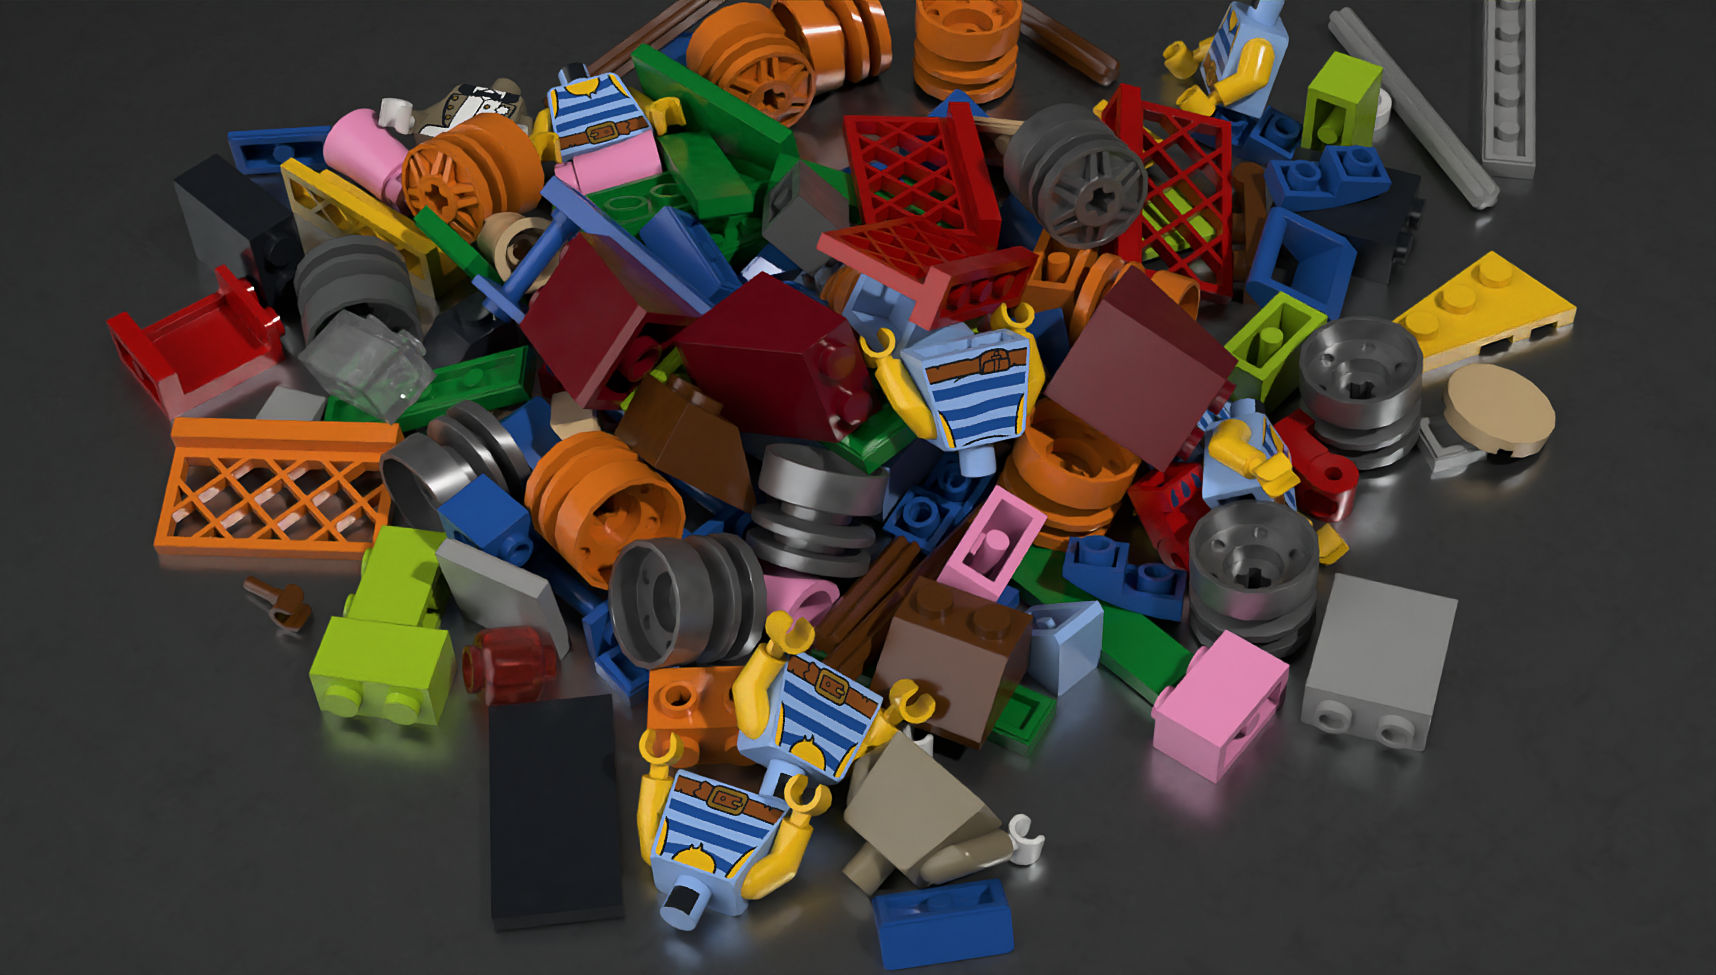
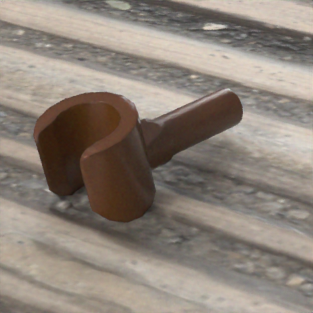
[243,576,312,632]

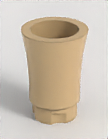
[477,212,568,294]

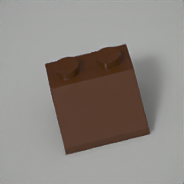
[613,373,757,514]
[869,576,1033,751]

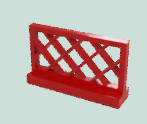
[1098,83,1233,305]
[842,102,1002,252]
[816,215,1040,331]

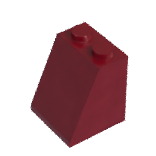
[519,232,702,410]
[1043,265,1239,473]
[672,271,882,443]

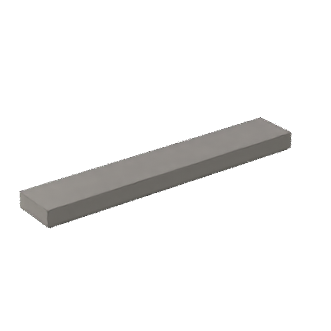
[1480,0,1536,180]

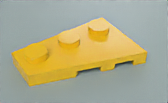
[1392,251,1577,373]

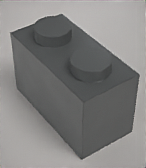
[762,159,850,277]

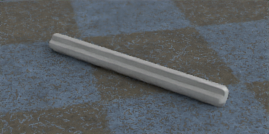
[1328,7,1500,210]

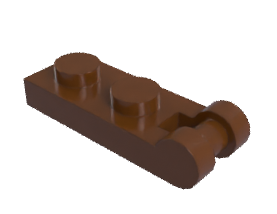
[1232,162,1267,305]

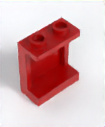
[106,264,286,420]

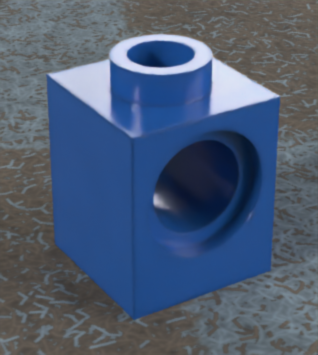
[437,473,541,567]

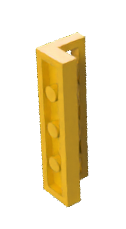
[280,157,468,301]

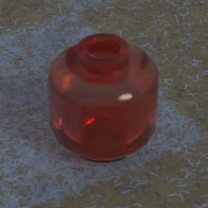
[462,625,556,707]

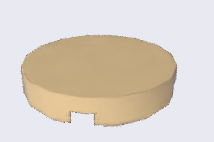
[1441,363,1555,458]

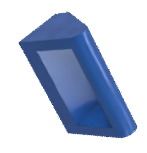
[1245,207,1357,323]

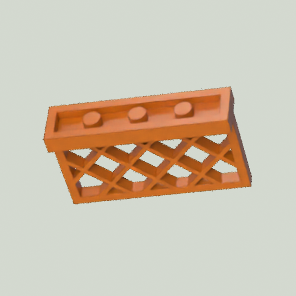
[153,417,405,561]

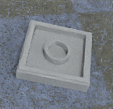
[435,537,572,661]

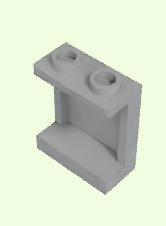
[1300,573,1458,751]

